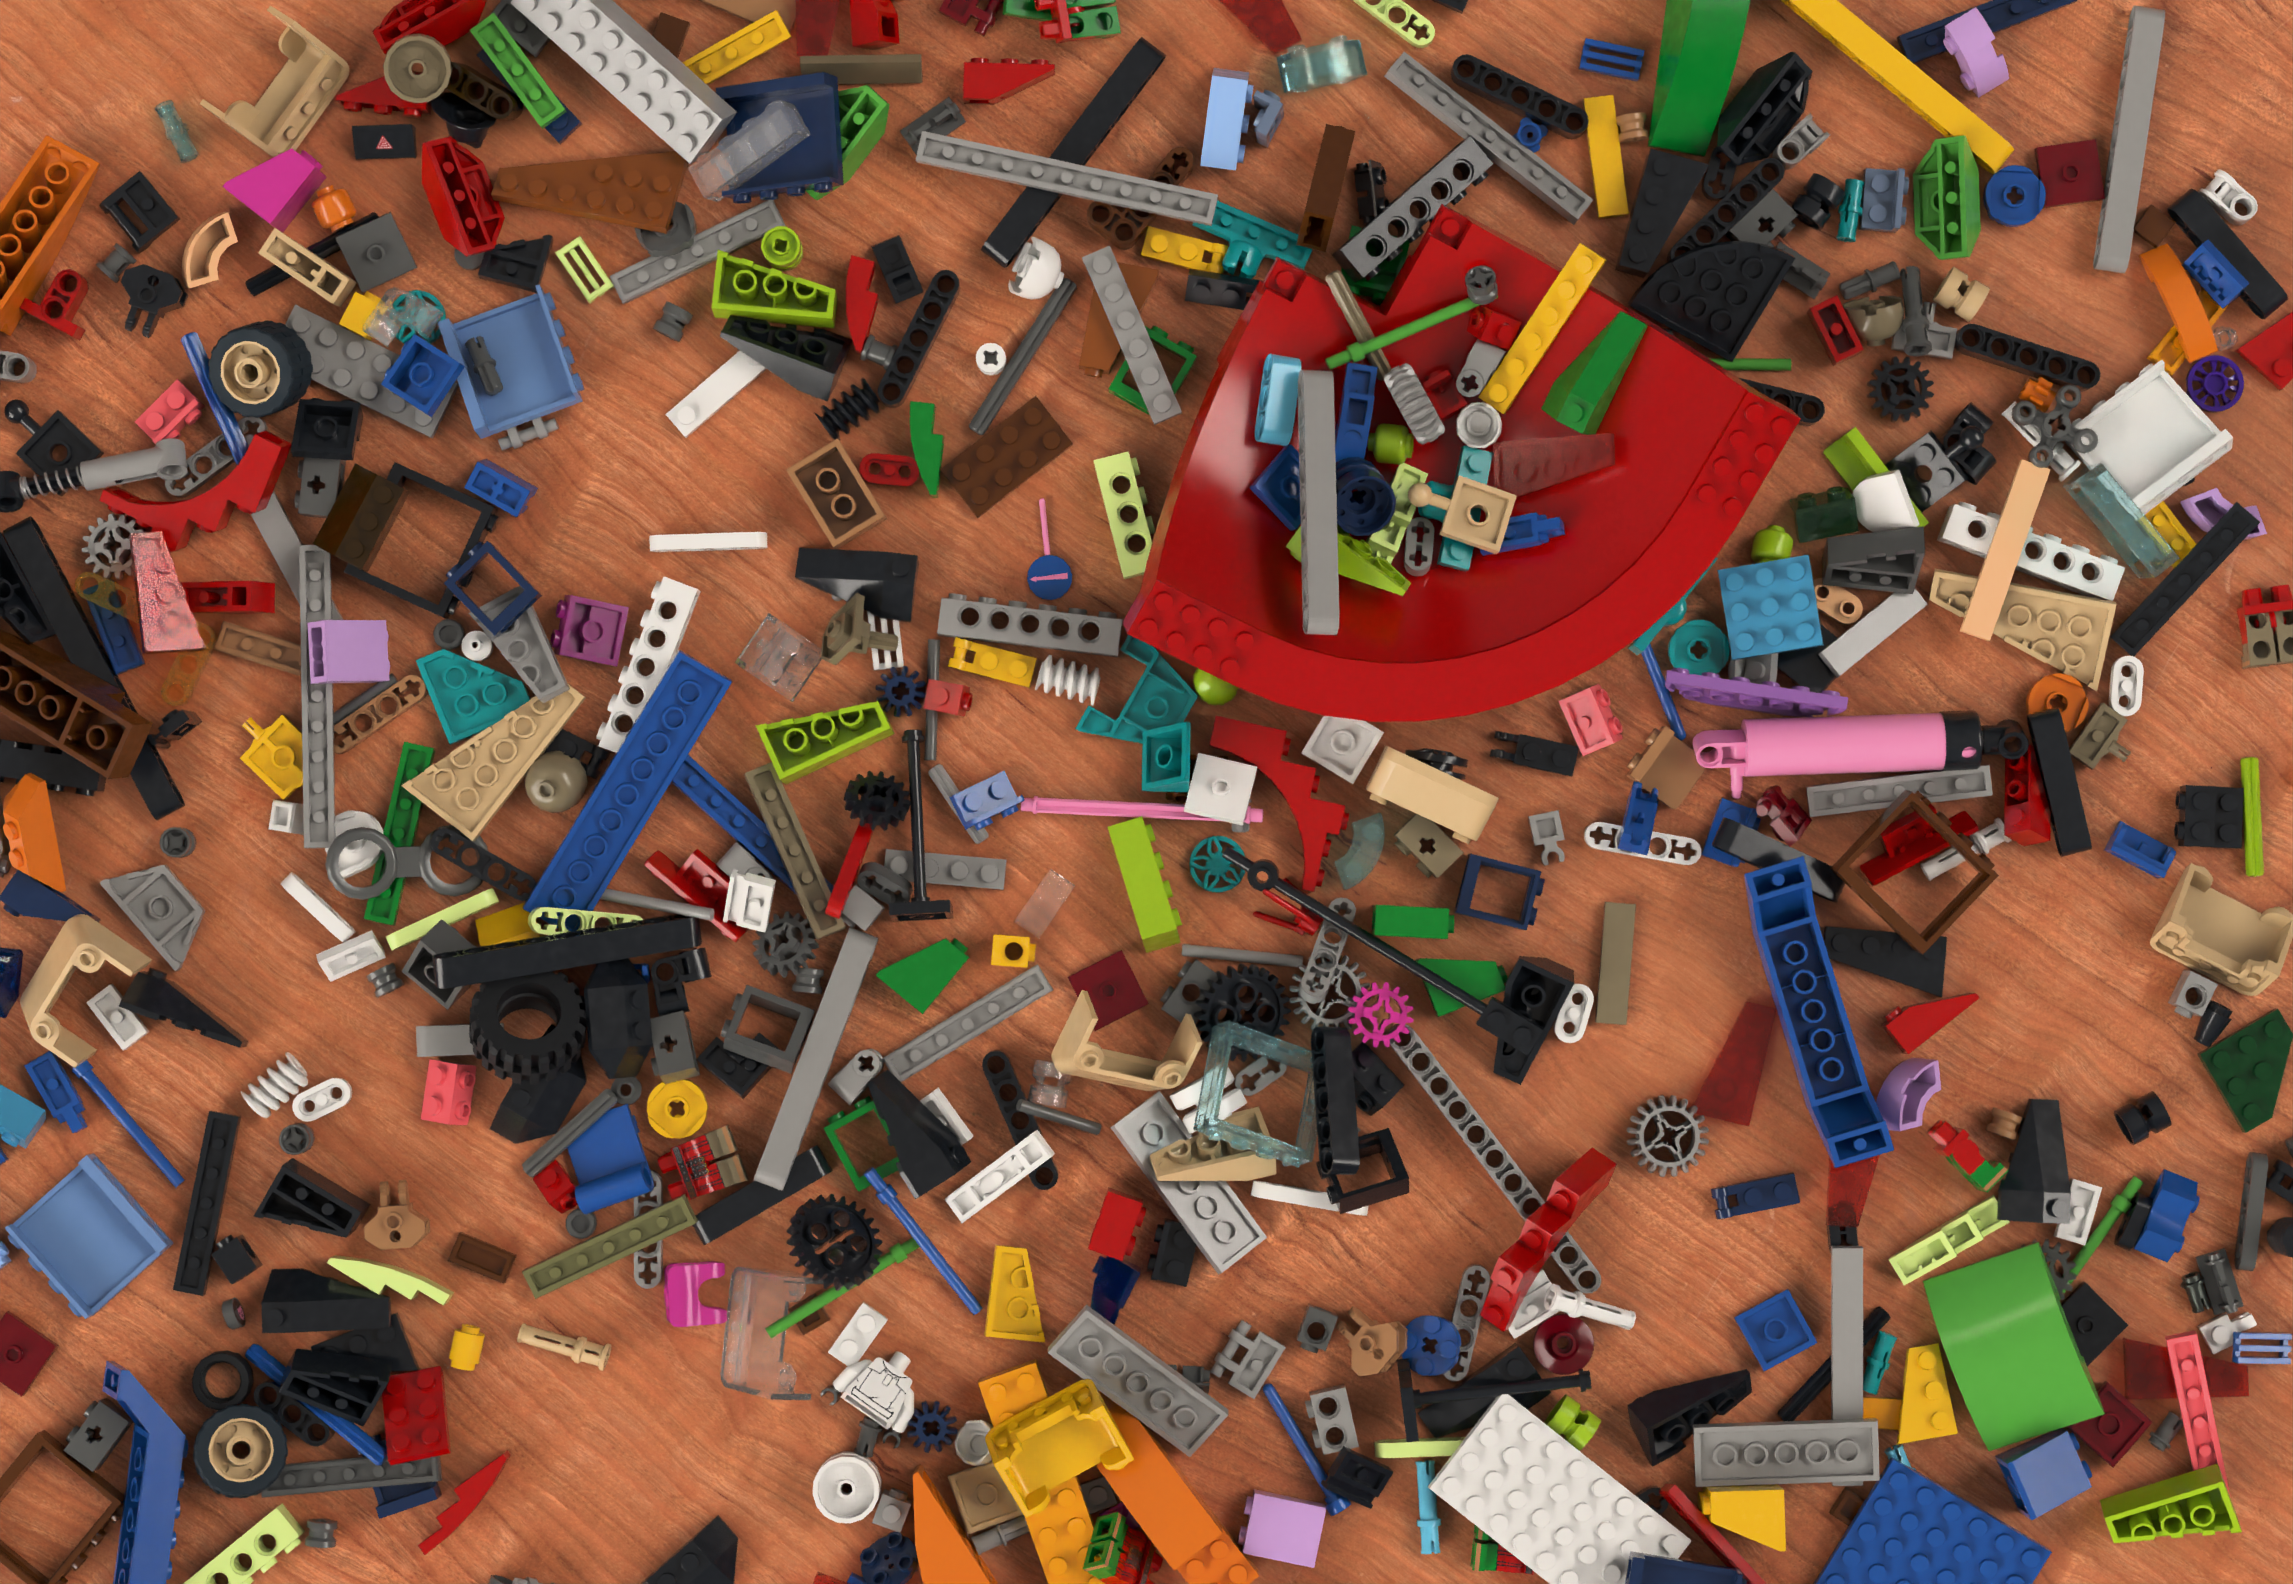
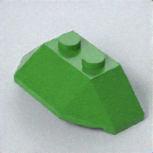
[805,85,890,200]
[1913,135,1981,260]

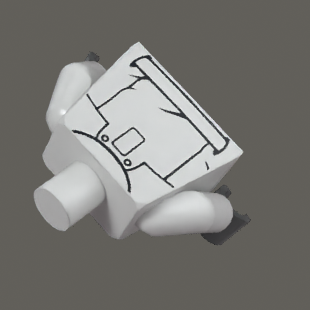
[820,1351,914,1448]

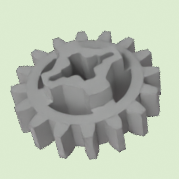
[81,514,150,580]

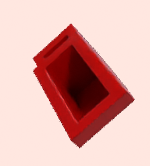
[846,255,880,355]

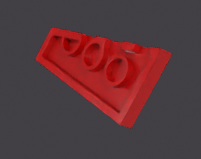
[2235,312,2293,391]

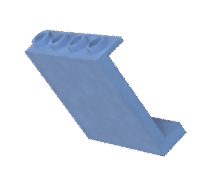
[437,284,584,439]
[5,1153,174,1319]

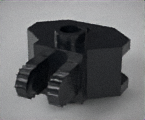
[121,264,188,338]

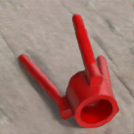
[1253,878,1323,936]

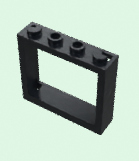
[344,462,499,619]

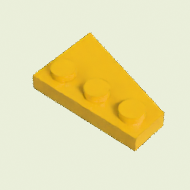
[984,1245,1046,1343]
[1896,1343,1958,1445]

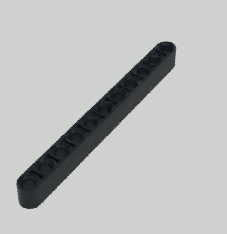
[3,516,185,820]

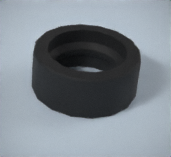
[192,1350,254,1410]

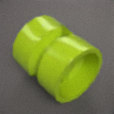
[761,226,803,271]
[1544,1394,1601,1451]

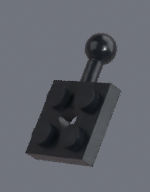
[4,399,104,496]
[1885,426,1984,513]

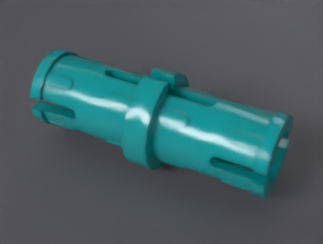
[1836,179,1865,242]
[1863,1331,1898,1395]

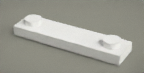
[665,351,766,438]
[944,1130,1055,1223]

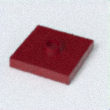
[2034,139,2105,208]
[1068,950,1149,1031]
[0,1311,59,1397]
[2066,1381,2153,1468]

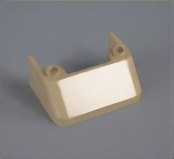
[200,6,349,157]
[1365,745,1499,844]
[20,914,152,1068]
[1051,990,1203,1091]

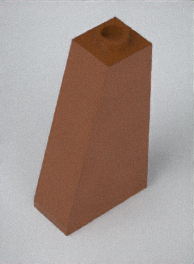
[1079,262,1159,378]

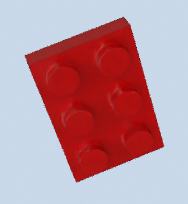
[382,1366,451,1465]

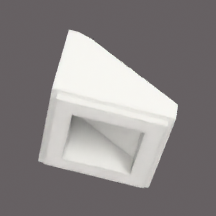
[268,800,304,835]

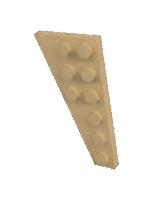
[1929,568,2117,691]
[401,684,586,842]

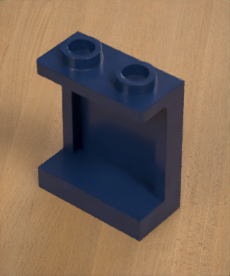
[357,1434,442,1519]

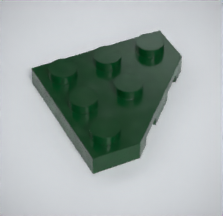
[2197,1008,2293,1133]

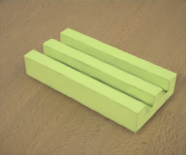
[555,236,614,303]

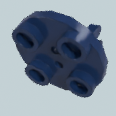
[860,1532,918,1584]

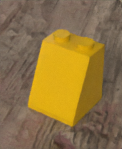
[1698,1484,1786,1552]

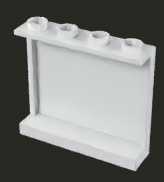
[2066,360,2233,521]

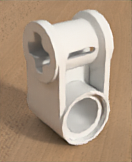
[2198,169,2258,226]

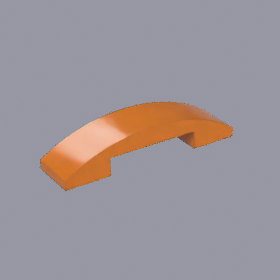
[2139,243,2218,364]

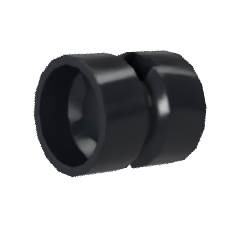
[1791,173,1845,231]
[2114,1091,2172,1145]

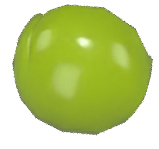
[1193,668,1239,705]

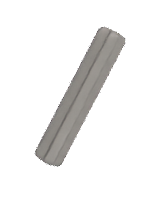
[928,764,989,844]

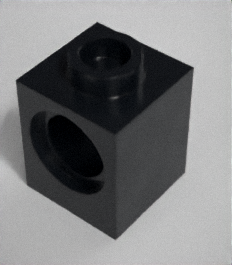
[211,1234,263,1285]

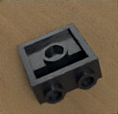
[291,398,363,461]
[2174,785,2244,849]

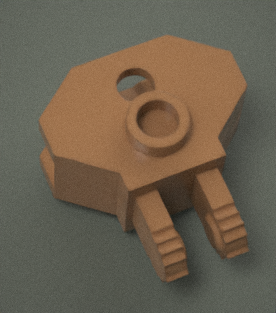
[364,1180,430,1250]
[1337,1306,1407,1376]

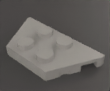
[100,865,206,971]

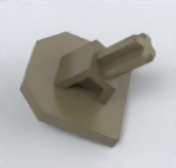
[821,593,898,665]

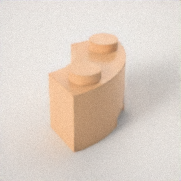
[182,211,238,288]

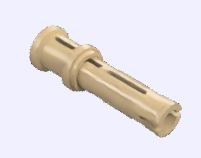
[517,1323,612,1371]

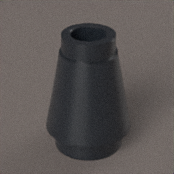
[2194,1000,2233,1047]

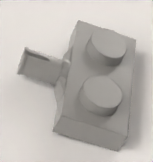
[1891,302,1957,360]

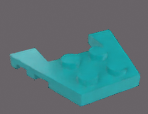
[1075,635,1198,744]

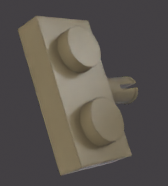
[2069,703,2131,770]

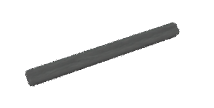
[969,278,1077,435]

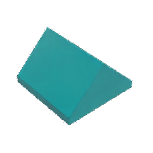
[1142,721,1191,792]

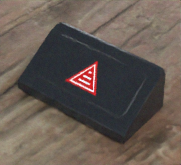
[352,124,416,160]

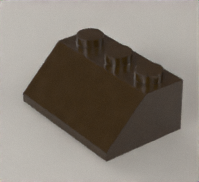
[313,463,410,572]

